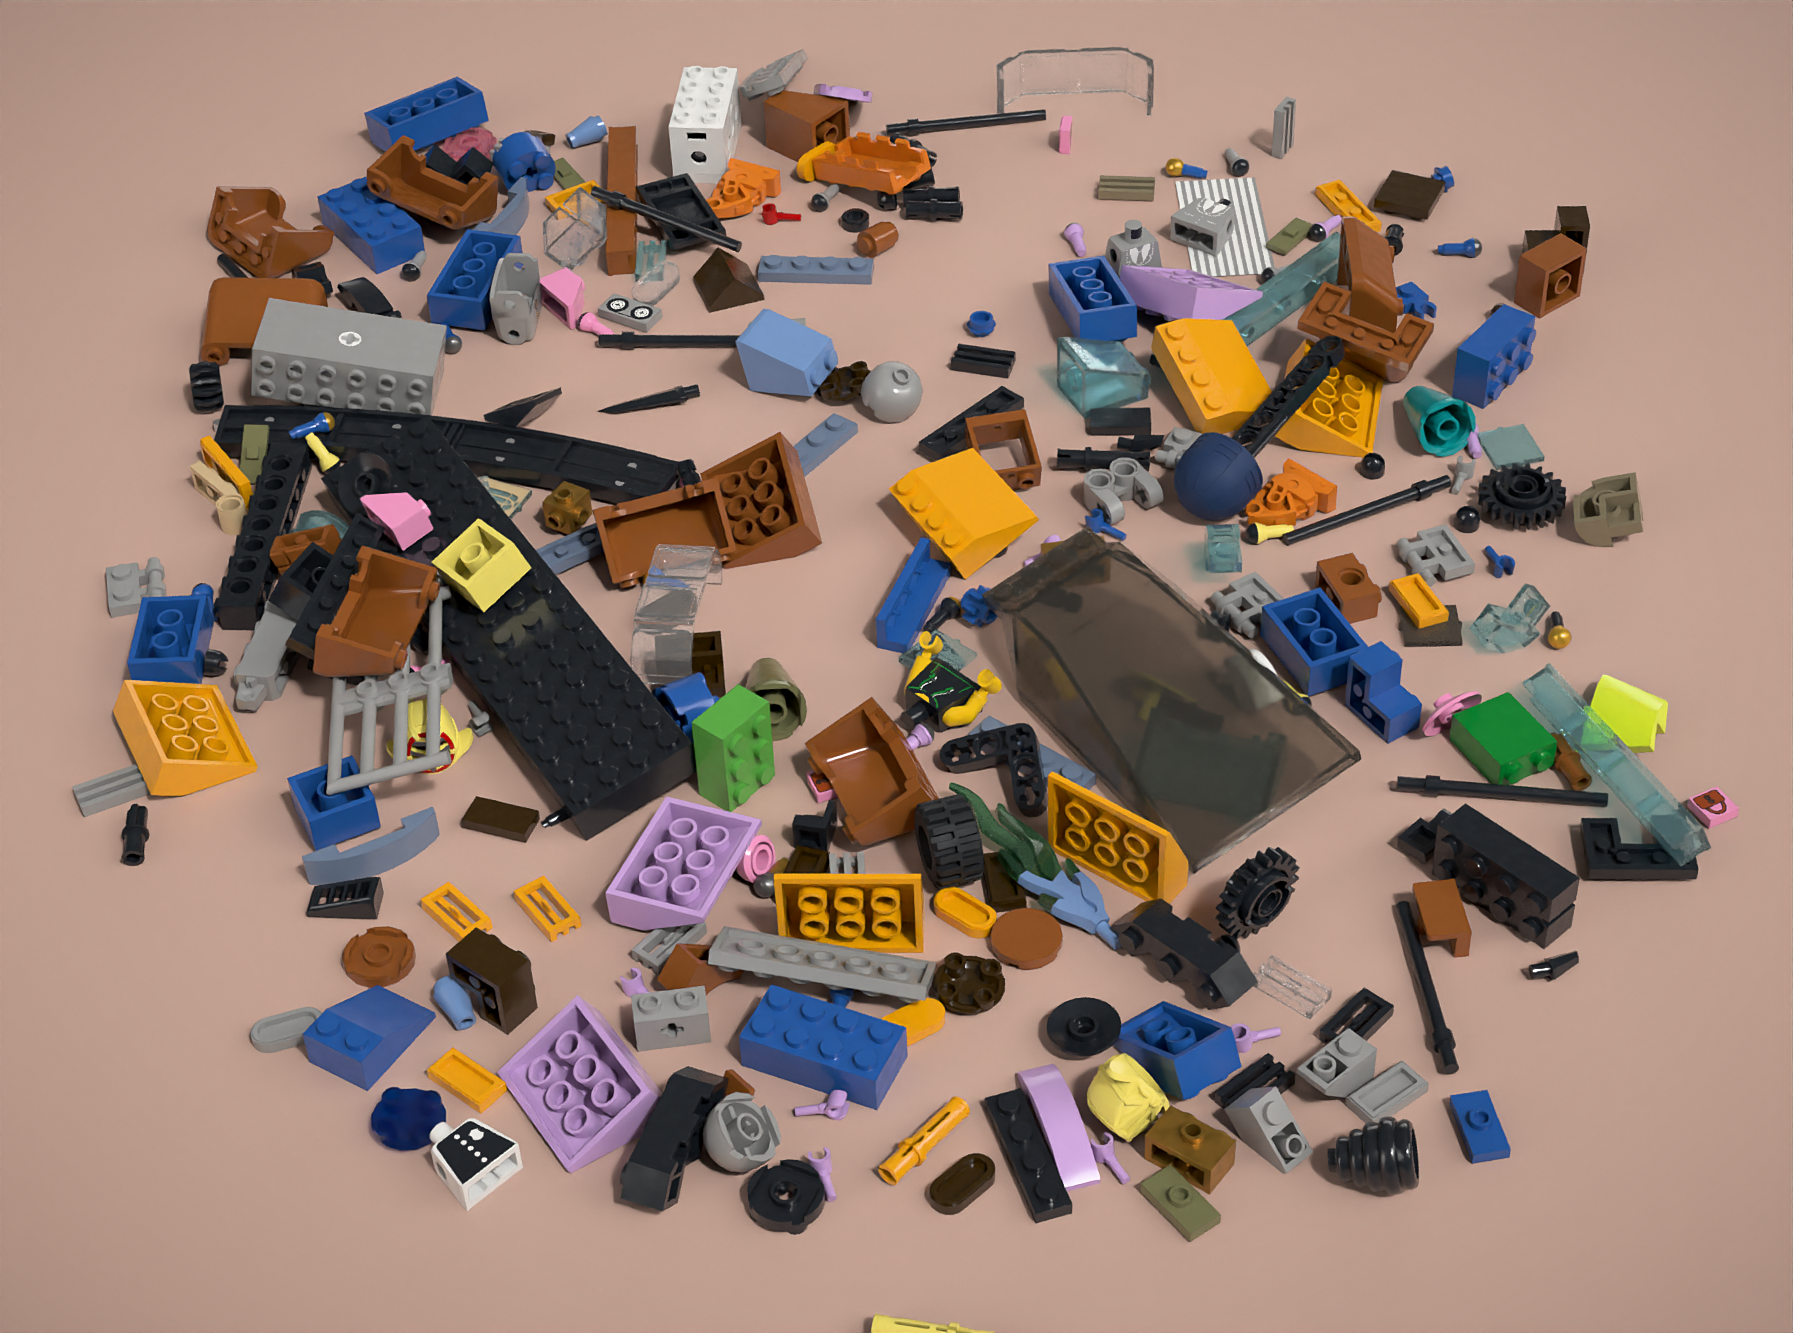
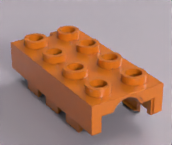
[812,132,931,194]

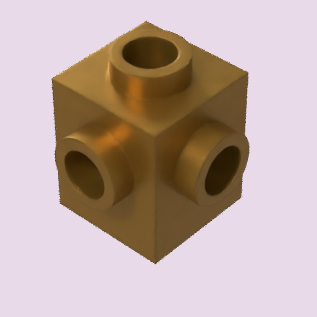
[542,481,593,535]

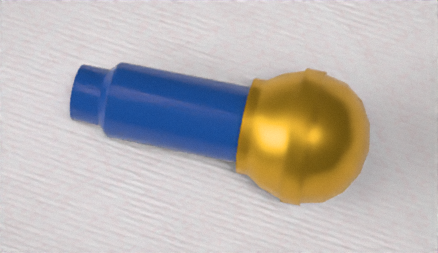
[1166,157,1208,179]

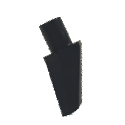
[1117,434,1164,452]
[1529,951,1579,980]

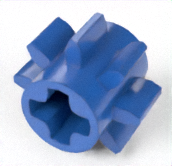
[960,585,1001,627]

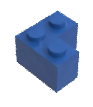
[1345,641,1422,744]

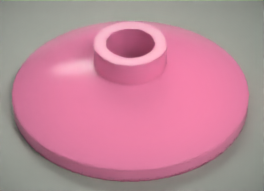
[1422,691,1482,736]

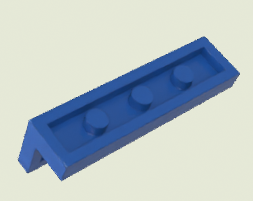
[876,537,952,655]

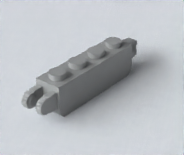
[234,600,300,711]

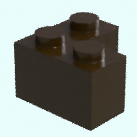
[1522,206,1590,274]
[445,927,538,1035]

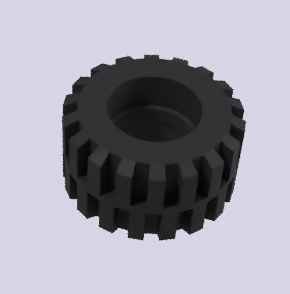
[914,794,984,890]

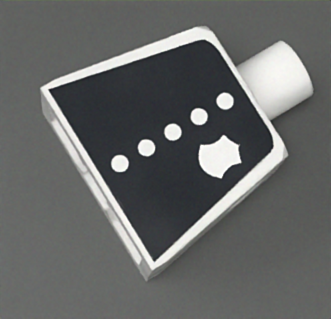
[430,1118,523,1211]

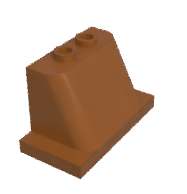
[1297,281,1434,382]

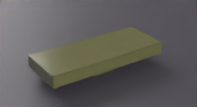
[553,158,585,190]
[1266,217,1313,256]
[240,424,270,485]

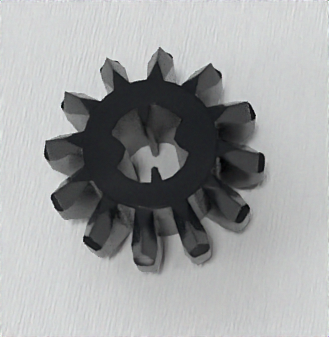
[189,361,224,412]

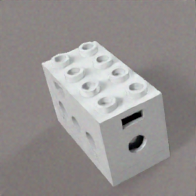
[669,66,742,184]

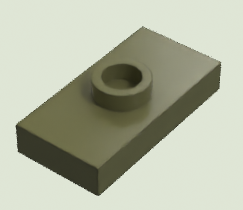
[1140,1164,1221,1242]

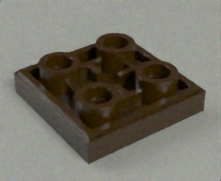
[1374,170,1446,220]

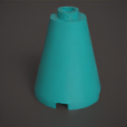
[1403,386,1476,457]

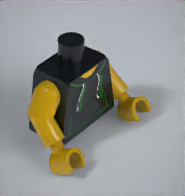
[901,631,1002,733]

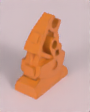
[706,158,781,218]
[1245,458,1337,526]

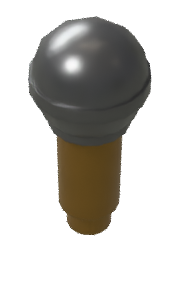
[754,857,789,898]

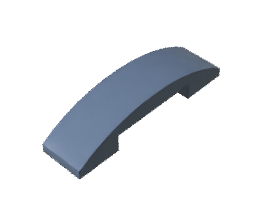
[473,177,530,235]
[302,807,440,885]

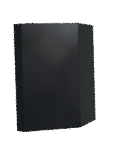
[483,387,562,427]

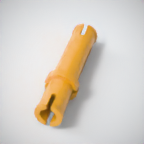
[878,1096,970,1185]

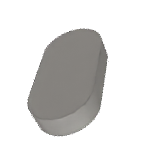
[250,1007,322,1053]

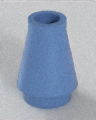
[566,115,608,149]
[433,975,476,1030]

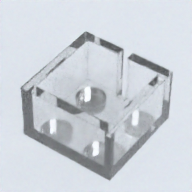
[543,187,607,271]

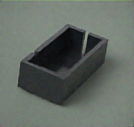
[1432,803,1580,949]

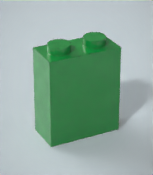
[1449,692,1558,785]

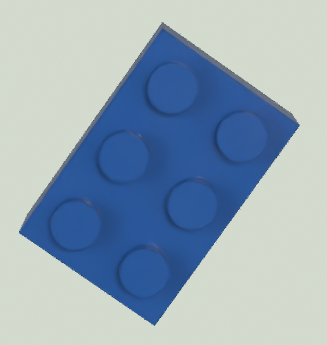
[1452,304,1536,409]
[1260,588,1368,696]
[127,595,214,684]

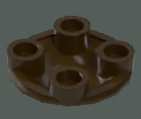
[817,361,871,401]
[933,952,1005,1014]

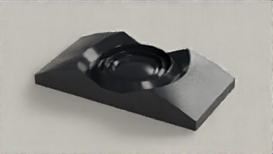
[636,173,726,250]

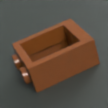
[964,409,1042,490]

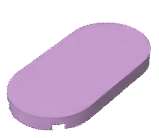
[813,84,873,103]

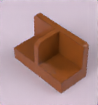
[1412,879,1472,958]

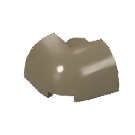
[1573,472,1644,547]

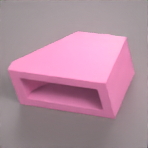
[540,267,585,330]
[360,492,433,551]

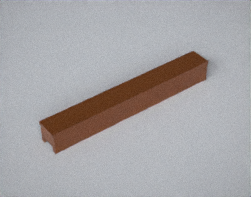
[606,126,638,276]

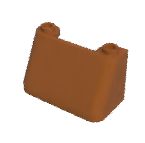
[367,135,499,230]
[207,186,334,278]
[201,277,328,366]
[592,477,737,588]
[313,546,441,677]
[805,697,939,846]

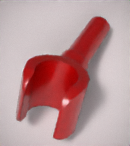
[761,203,801,225]

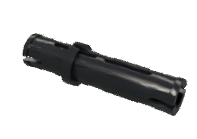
[1057,447,1150,472]

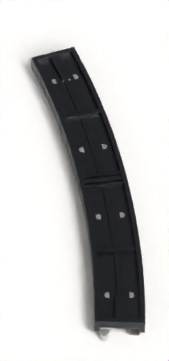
[213,405,681,503]

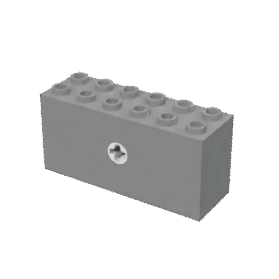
[251,298,447,415]

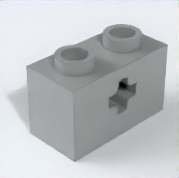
[631,986,711,1052]

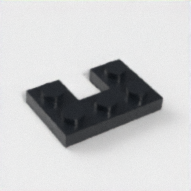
[1580,818,1699,879]

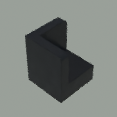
[792,800,838,852]

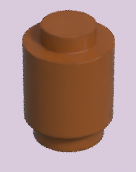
[857,222,899,258]

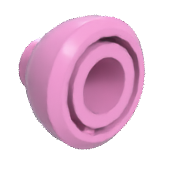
[735,835,776,883]

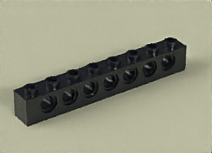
[214,443,312,631]

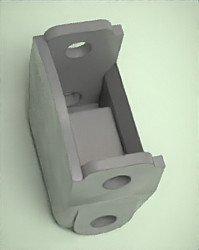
[490,253,542,345]

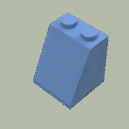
[735,309,838,396]

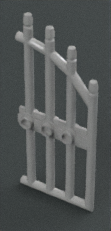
[326,571,454,795]

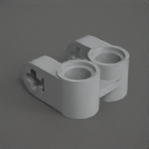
[1084,458,1164,525]

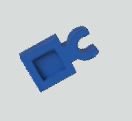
[1396,281,1437,319]

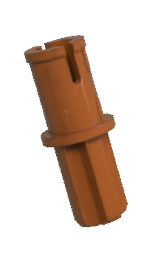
[1551,732,1592,791]

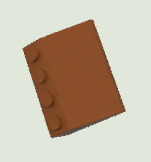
[700,432,822,569]

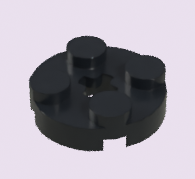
[747,1159,825,1235]

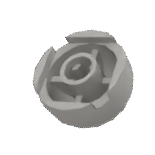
[861,361,923,422]
[702,1092,781,1172]

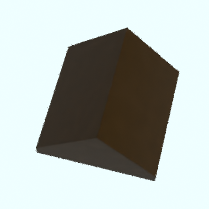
[693,247,765,313]

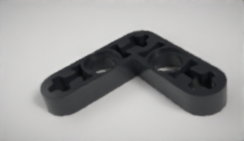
[940,723,1048,817]

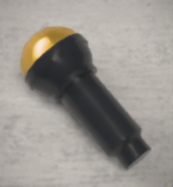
[923,596,962,634]

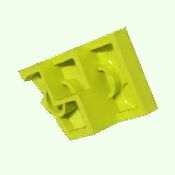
[1583,675,1668,754]

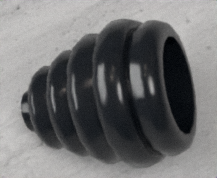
[1328,1116,1419,1195]

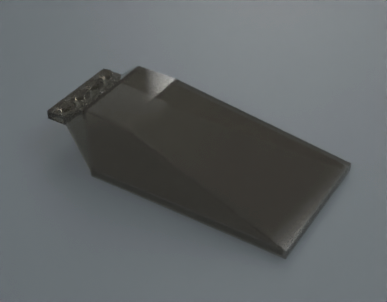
[982,526,1362,874]

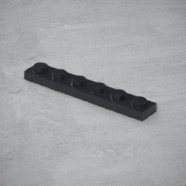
[285,513,385,660]

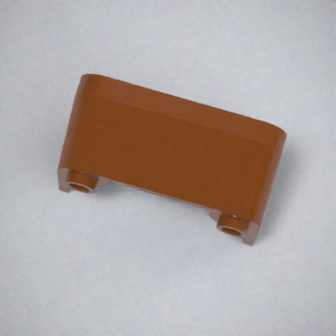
[1337,216,1403,333]

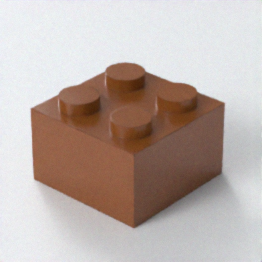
[1514,233,1587,319]

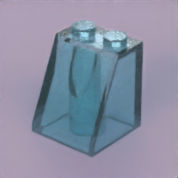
[1057,337,1151,419]

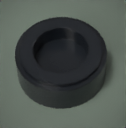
[841,208,870,233]

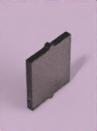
[1398,605,1463,647]

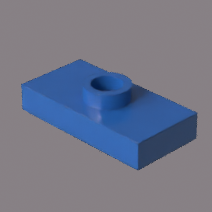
[1449,1090,1511,1164]

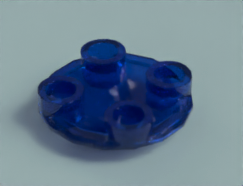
[371,1087,446,1151]

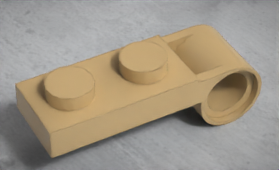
[190,461,247,535]

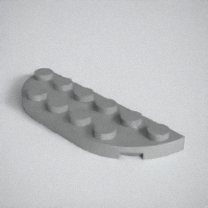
[739,49,807,101]

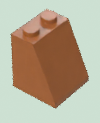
[763,90,850,162]

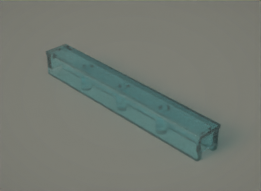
[1222,231,1340,347]
[1523,663,1711,867]

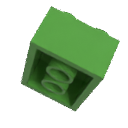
[692,684,775,812]

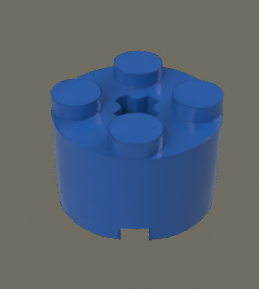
[492,132,556,192]
[652,672,719,745]

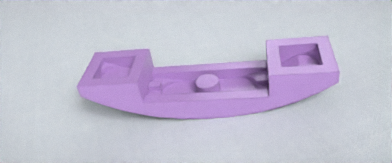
[1018,1064,1100,1191]

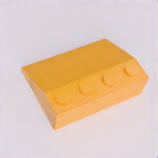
[1151,318,1272,434]
[1275,338,1383,458]
[889,448,1039,580]
[113,680,258,796]
[1048,771,1188,904]
[774,874,925,953]

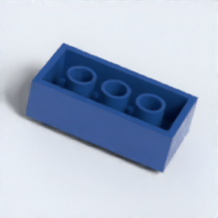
[364,76,489,152]
[317,177,425,274]
[427,229,523,330]
[1048,255,1137,346]
[739,984,908,1110]

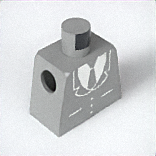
[1170,197,1235,256]
[1105,220,1162,279]

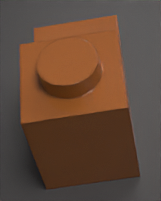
[657,943,744,995]

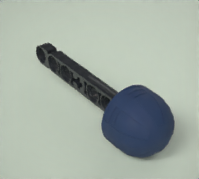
[1174,336,1345,521]

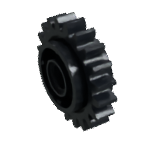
[1478,463,1567,530]
[1215,847,1300,939]

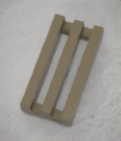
[1098,175,1155,201]

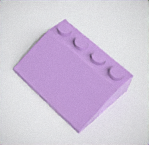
[1120,265,1263,321]
[605,796,762,930]
[497,995,663,1173]

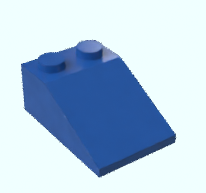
[303,985,436,1091]
[1114,1001,1242,1100]

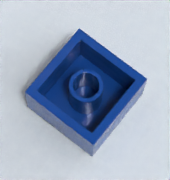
[287,755,381,850]

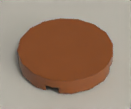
[991,908,1063,970]
[343,926,416,988]

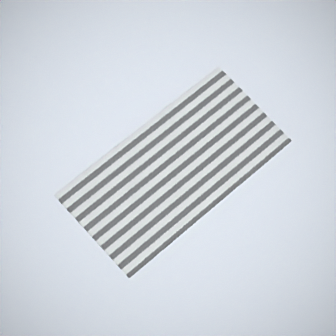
[1175,177,1275,277]

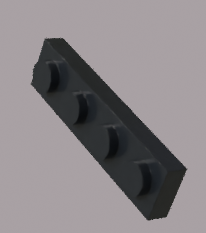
[919,386,1024,461]
[985,1088,1073,1223]

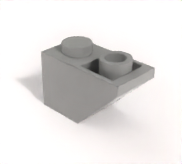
[1297,1028,1377,1098]
[1224,1086,1313,1173]

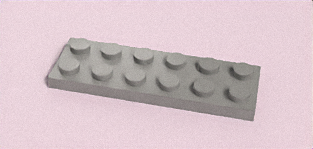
[708,926,937,1002]

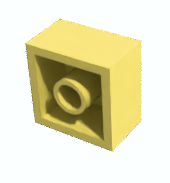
[431,518,531,612]

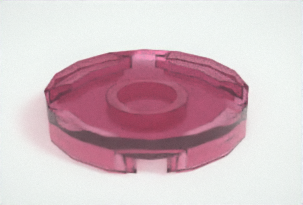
[443,128,497,161]

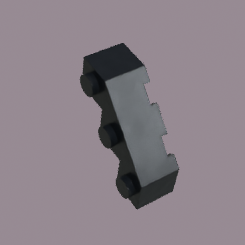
[425,144,493,185]
[1113,898,1258,1010]
[620,1066,729,1211]

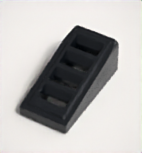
[307,877,384,919]

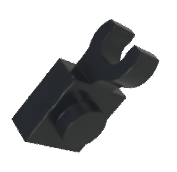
[1397,809,1452,864]

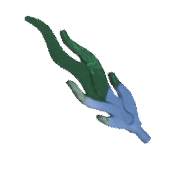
[948,782,1122,950]

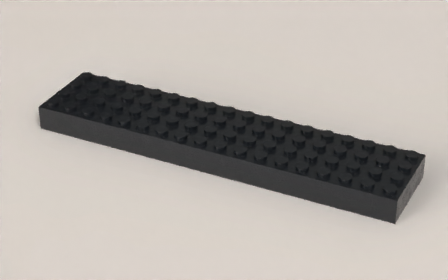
[321,416,697,841]

